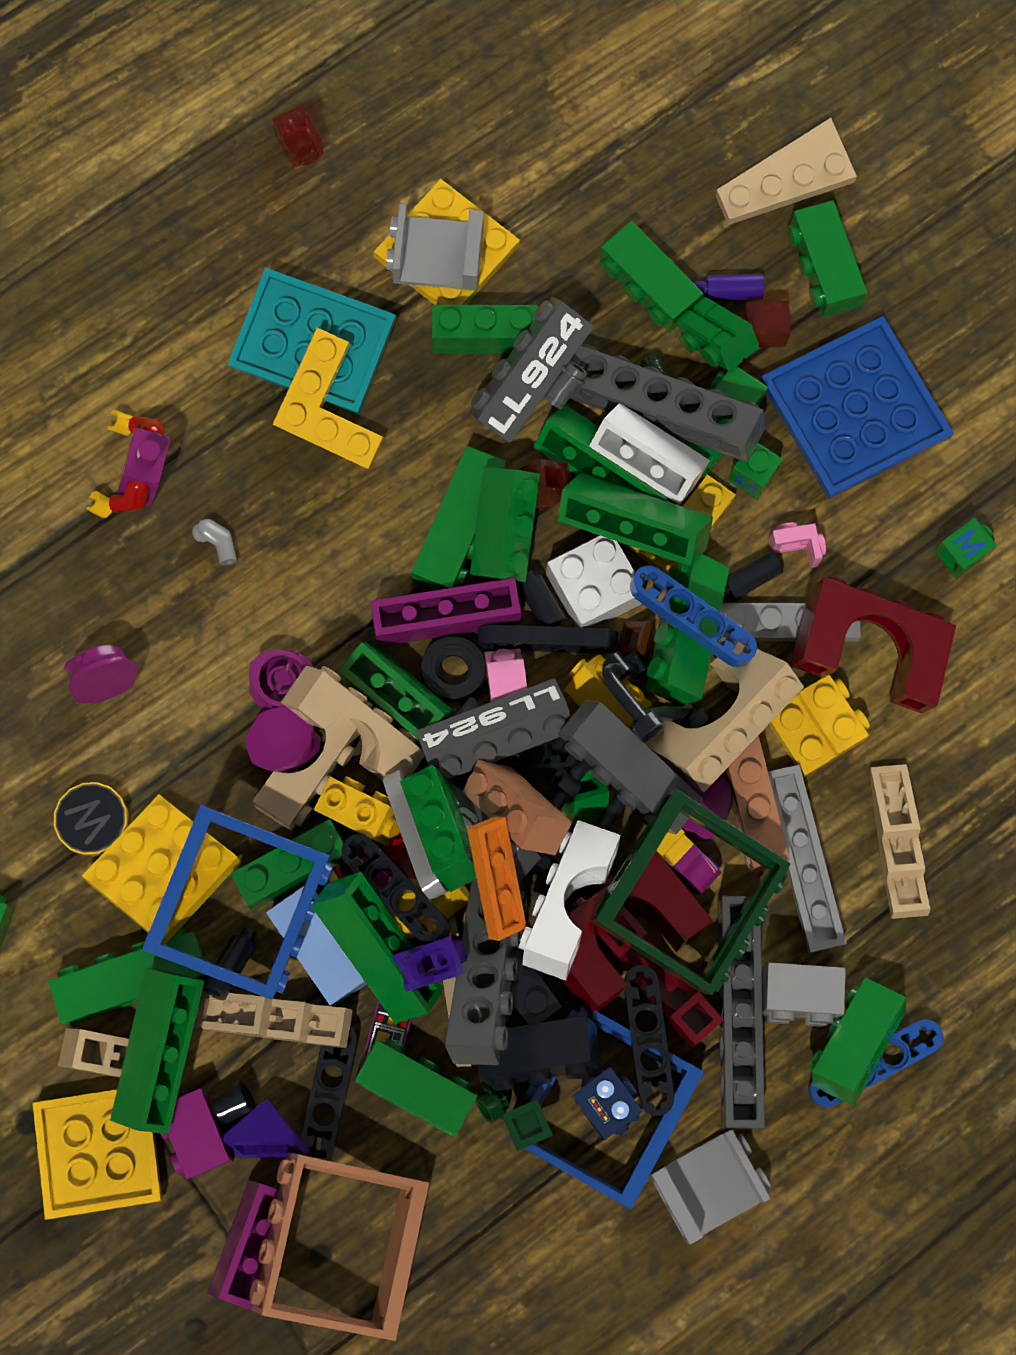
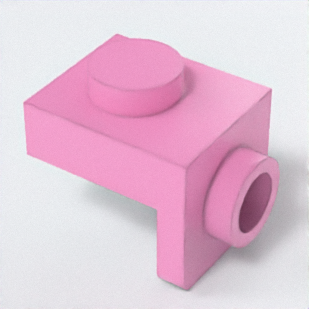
[768,522,826,568]

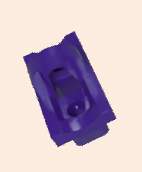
[392,936,467,992]

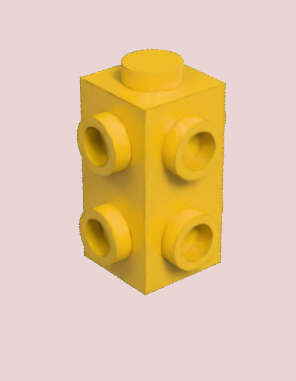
[564,654,652,729]
[314,776,400,846]

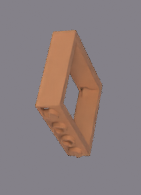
[250,1152,429,1341]

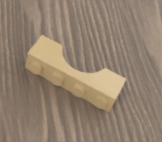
[281,666,425,782]
[252,683,374,832]

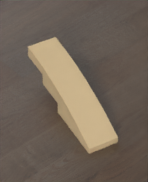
[870,764,930,919]
[194,990,353,1048]

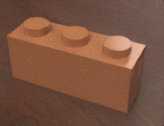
[462,759,572,855]

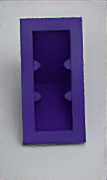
[223,1099,309,1158]

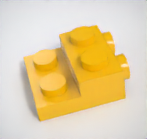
[769,675,870,778]

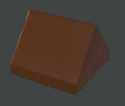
[617,621,656,662]

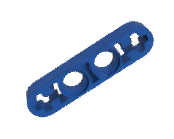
[630,566,757,667]
[808,1020,943,1108]

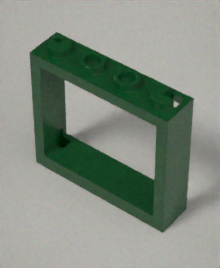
[589,789,791,995]

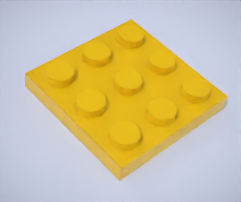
[374,179,520,305]
[82,794,241,945]
[33,1089,163,1220]

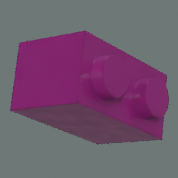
[161,1088,233,1180]

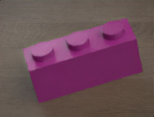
[207,1180,279,1310]

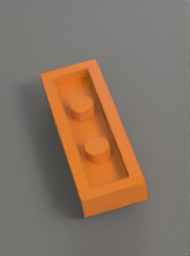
[467,816,527,941]

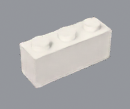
[589,403,710,505]

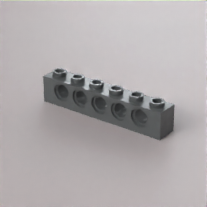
[553,344,766,463]
[445,869,532,1065]
[717,896,765,1129]

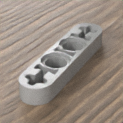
[383,769,449,900]

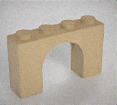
[645,642,804,793]

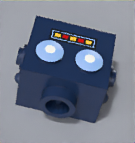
[571,1067,643,1141]

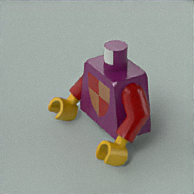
[86,410,170,518]

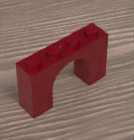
[790,577,956,713]
[562,851,713,1016]

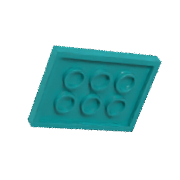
[227,268,397,415]

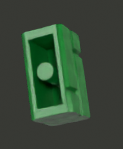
[676,297,759,371]

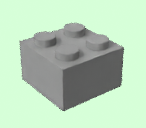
[762,963,845,1027]

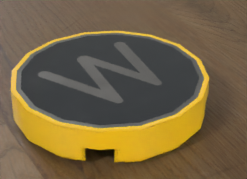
[54,782,129,856]

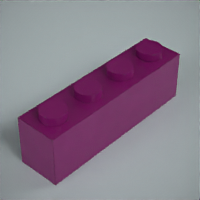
[370,578,521,647]

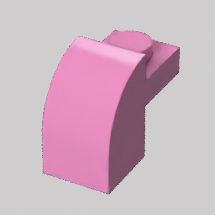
[484,649,527,702]

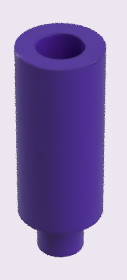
[693,274,764,301]

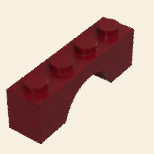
[595,906,724,1049]

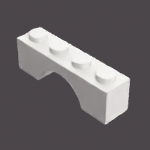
[519,820,621,981]

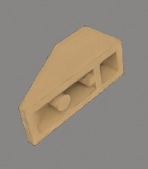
[58,1028,180,1088]

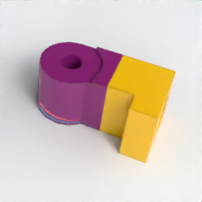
[656,829,721,895]

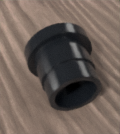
[211,1080,256,1126]

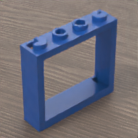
[142,805,333,1000]
[506,1006,704,1209]

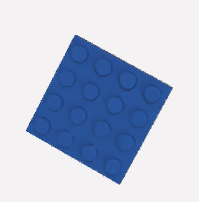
[760,316,954,499]

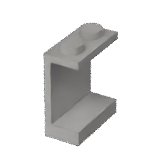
[386,204,483,291]
[649,1129,771,1245]

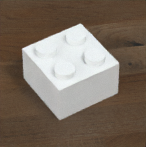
[546,536,644,628]

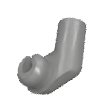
[192,519,237,565]

